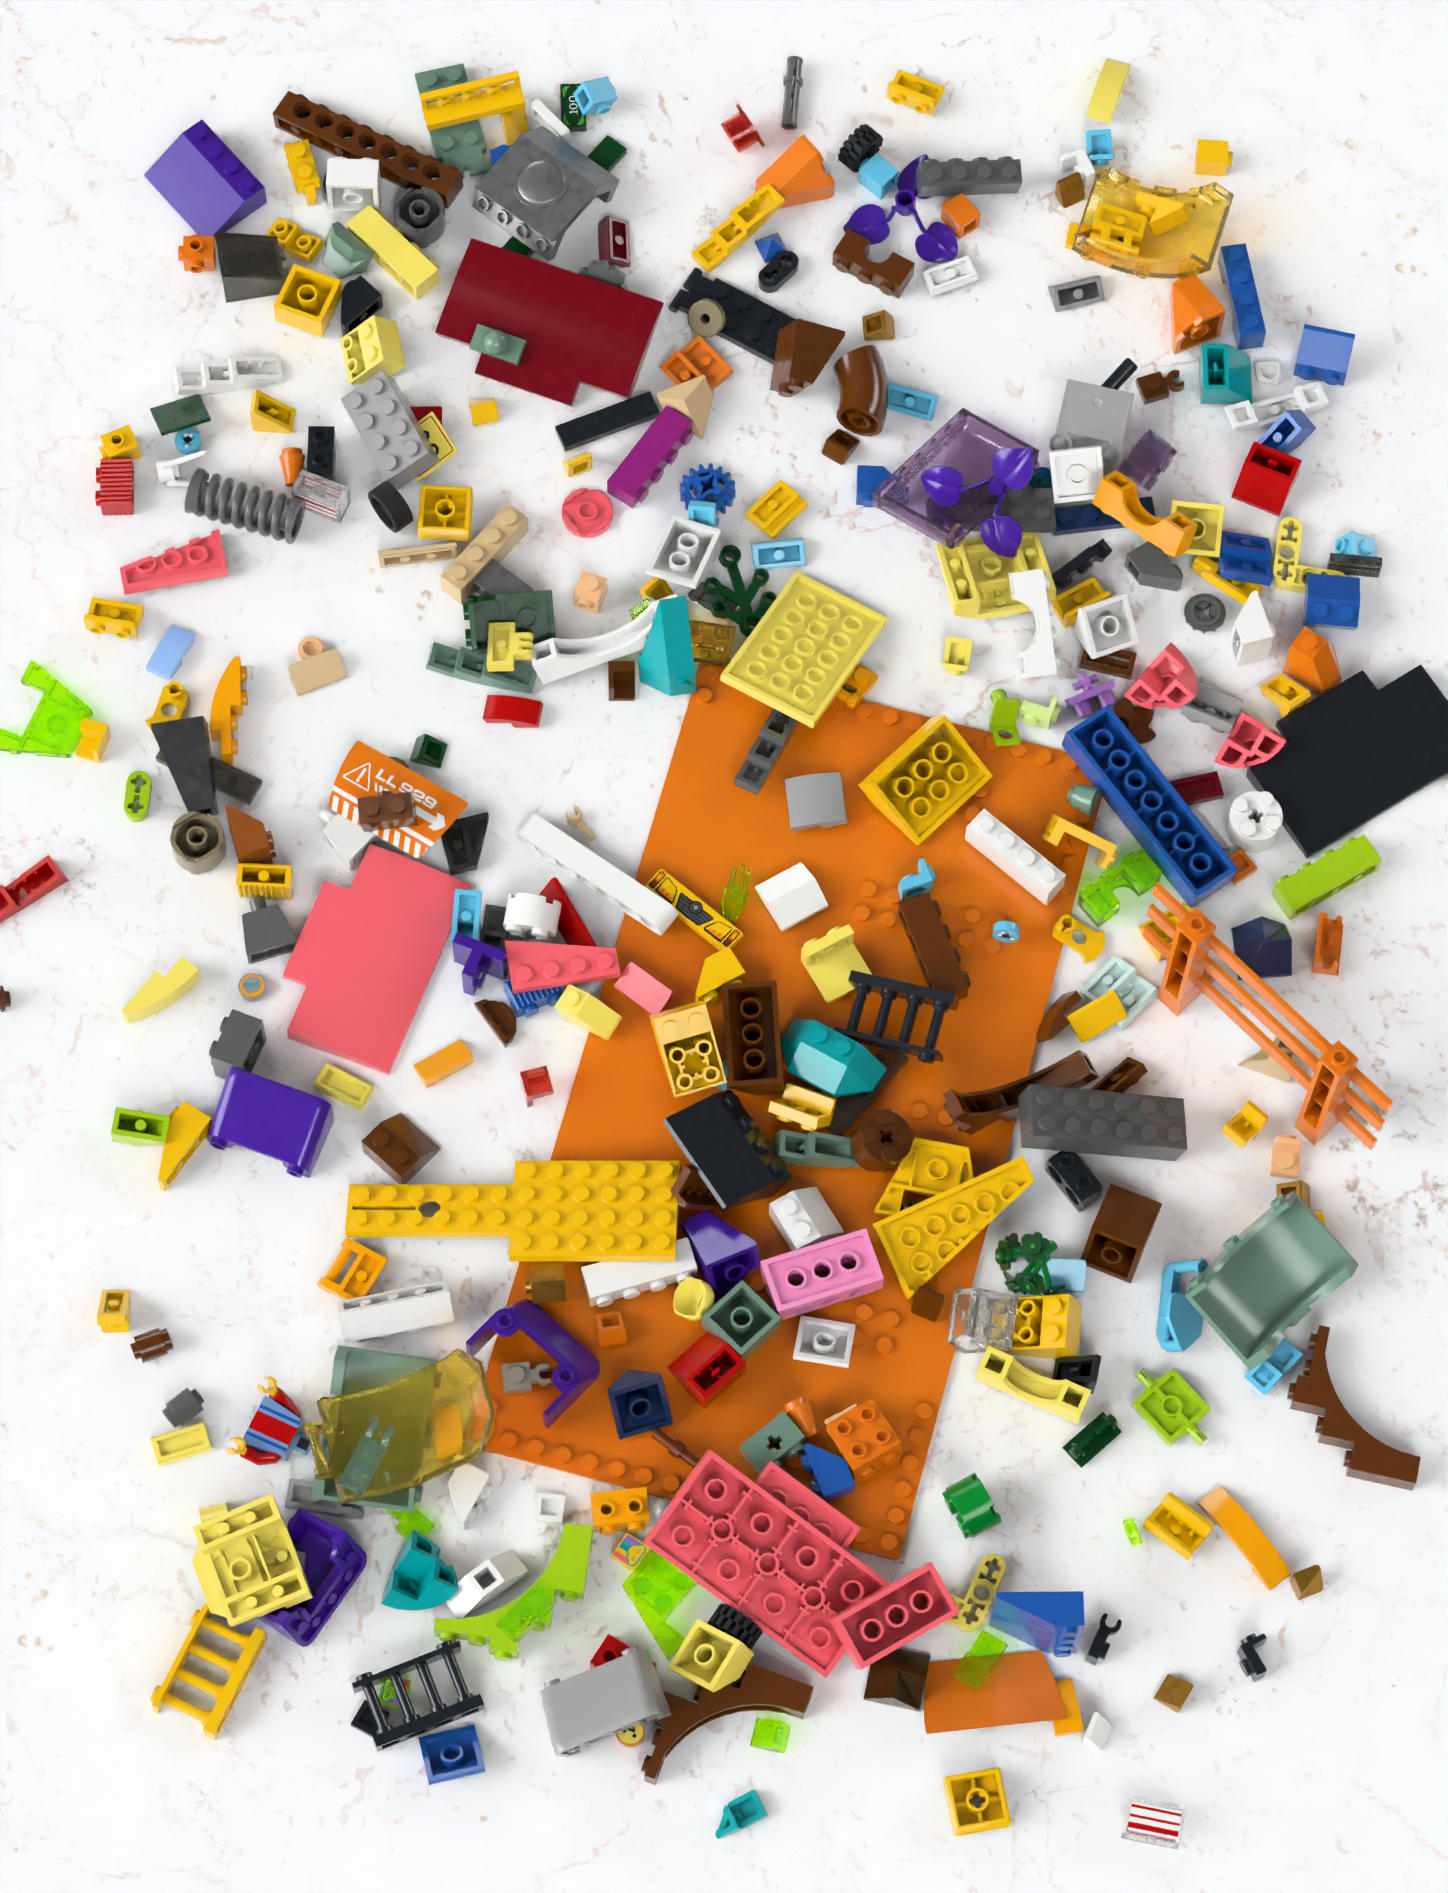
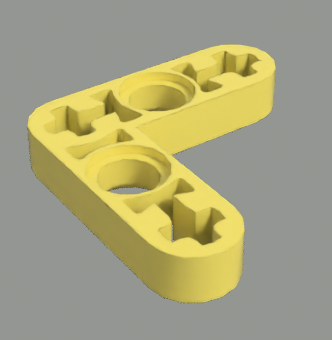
[1272,517,1347,593]
[944,1554,1006,1632]

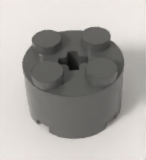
[394,187,446,249]

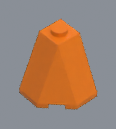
[755,135,835,209]
[1170,274,1226,354]
[1283,626,1342,696]

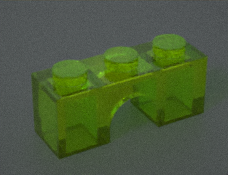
[1077,849,1162,928]

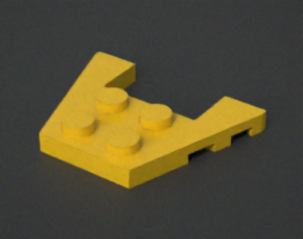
[874,1137,981,1234]

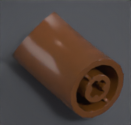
[833,345,888,437]

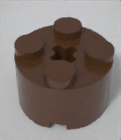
[850,1109,914,1172]

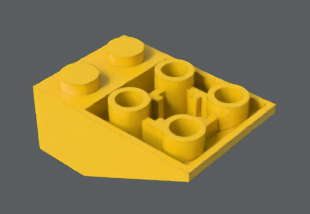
[649,1000,727,1098]
[989,1294,1082,1359]

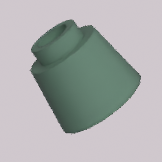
[1067,784,1100,816]

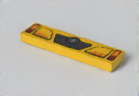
[645,868,743,951]

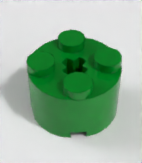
[942,1472,1002,1539]

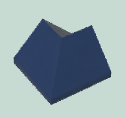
[1231,916,1292,980]
[607,1369,673,1440]

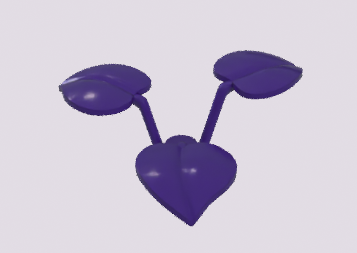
[843,154,958,263]
[921,446,1034,558]

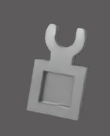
[501,1362,551,1394]

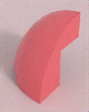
[1124,642,1198,710]
[1214,711,1286,768]

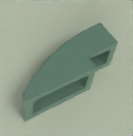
[773,1129,860,1168]

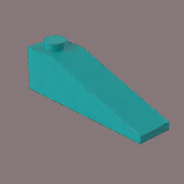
[638,596,697,696]

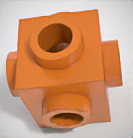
[178,234,216,273]

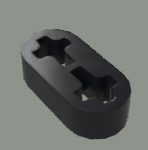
[758,251,799,293]

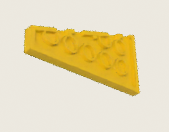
[872,1156,1035,1300]

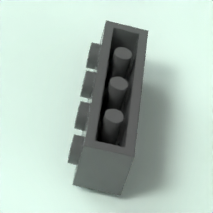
[916,156,1022,197]

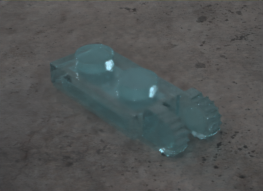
[337,1418,394,1496]

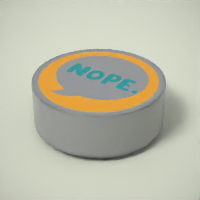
[238,973,266,1002]

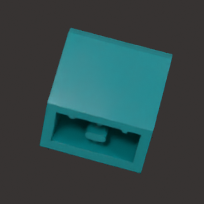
[1199,343,1252,404]

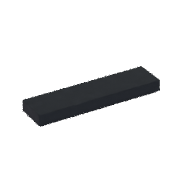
[555,391,660,452]

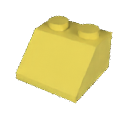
[668,1619,754,1693]

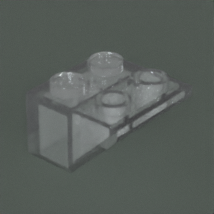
[947,1288,1018,1354]

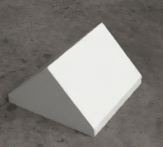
[1074,593,1139,659]

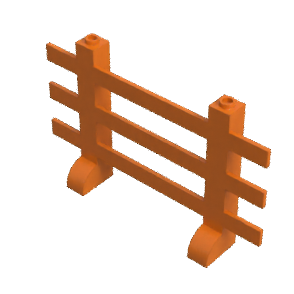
[1142,883,1393,1150]

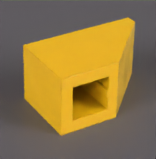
[695,946,745,1005]

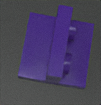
[452,932,508,996]

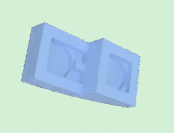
[146,624,196,681]

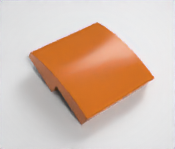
[659,334,734,390]

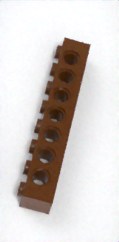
[273,91,464,209]

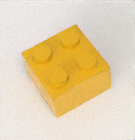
[273,264,342,338]

